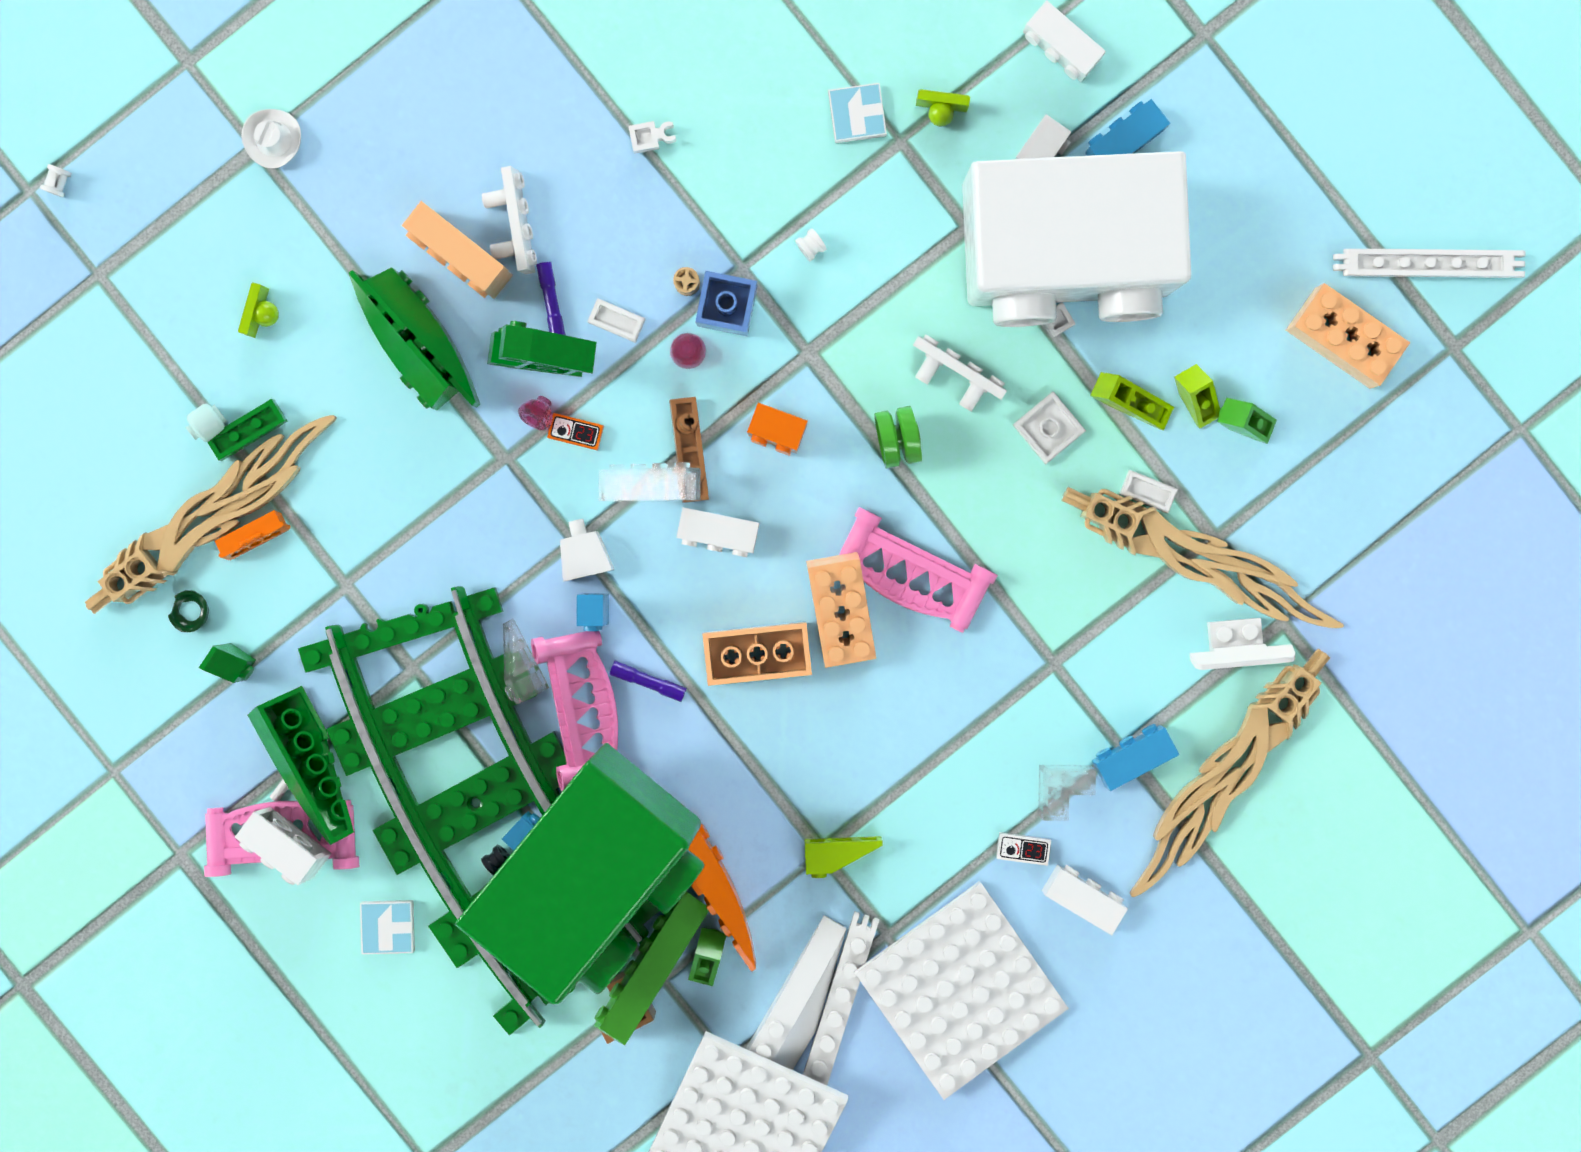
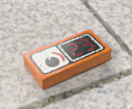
[547,413,604,451]

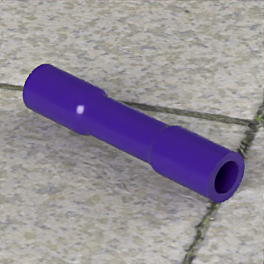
[536,262,566,335]
[609,661,687,702]

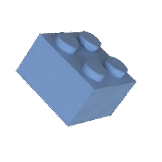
[695,271,758,337]

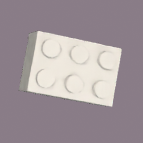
[234,807,332,885]

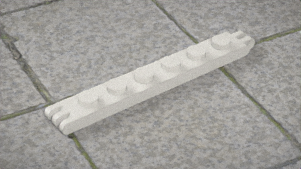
[1333,249,1525,278]
[803,911,879,1085]

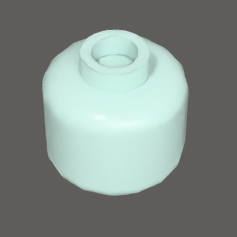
[185,404,227,442]

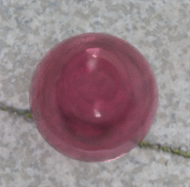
[670,333,706,369]
[518,396,553,430]

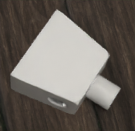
[560,519,614,582]

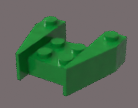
[487,321,597,377]

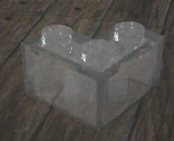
[1038,765,1096,821]

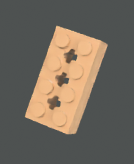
[402,201,513,299]
[1286,283,1410,389]
[806,552,876,668]
[702,622,812,686]

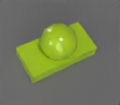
[916,89,970,127]
[238,282,279,338]

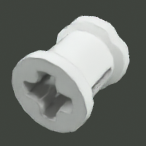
[40,164,72,198]

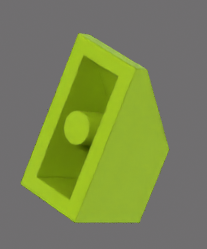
[1174,364,1220,429]

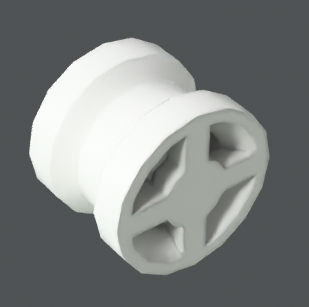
[795,228,827,262]

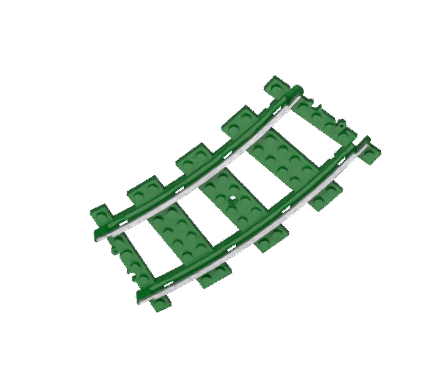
[298,586,659,1036]

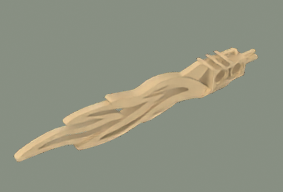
[85,415,337,614]
[1061,487,1344,628]
[1130,649,1330,897]

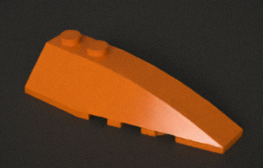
[688,824,756,972]

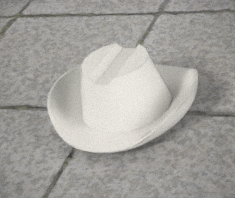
[241,109,301,169]

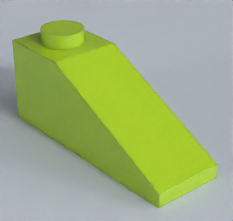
[1090,372,1174,430]
[805,836,883,878]

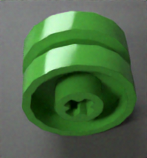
[874,406,922,469]

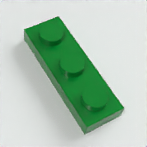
[207,399,288,461]

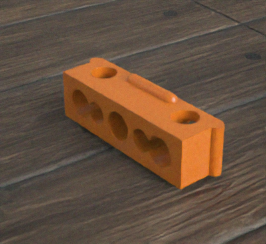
[215,510,290,561]

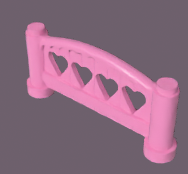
[839,507,998,633]
[531,631,618,791]
[204,800,360,877]

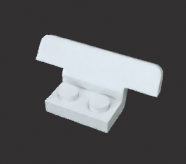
[1190,618,1296,670]

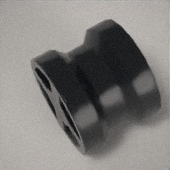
[481,844,510,876]

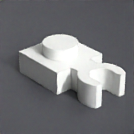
[629,121,676,154]

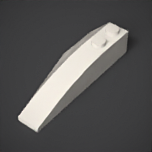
[746,915,846,1070]

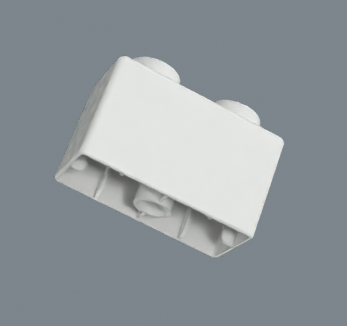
[962,151,1191,327]

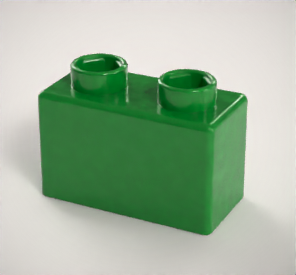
[455,743,704,1005]

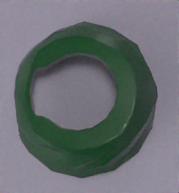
[168,590,209,632]

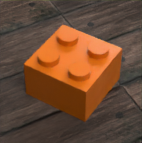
[747,402,808,456]

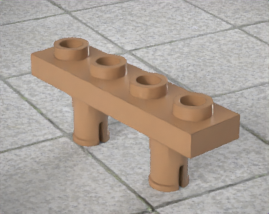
[669,397,709,503]

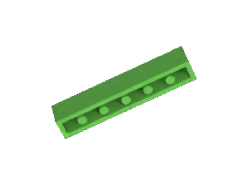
[593,892,709,1045]

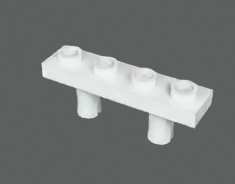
[482,166,537,274]
[913,335,1007,412]

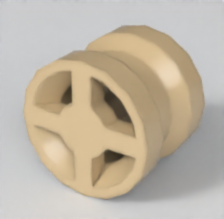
[673,267,700,296]

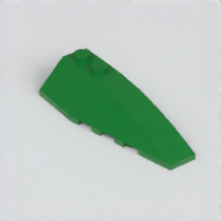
[362,267,480,408]
[349,270,459,410]
[247,686,354,845]

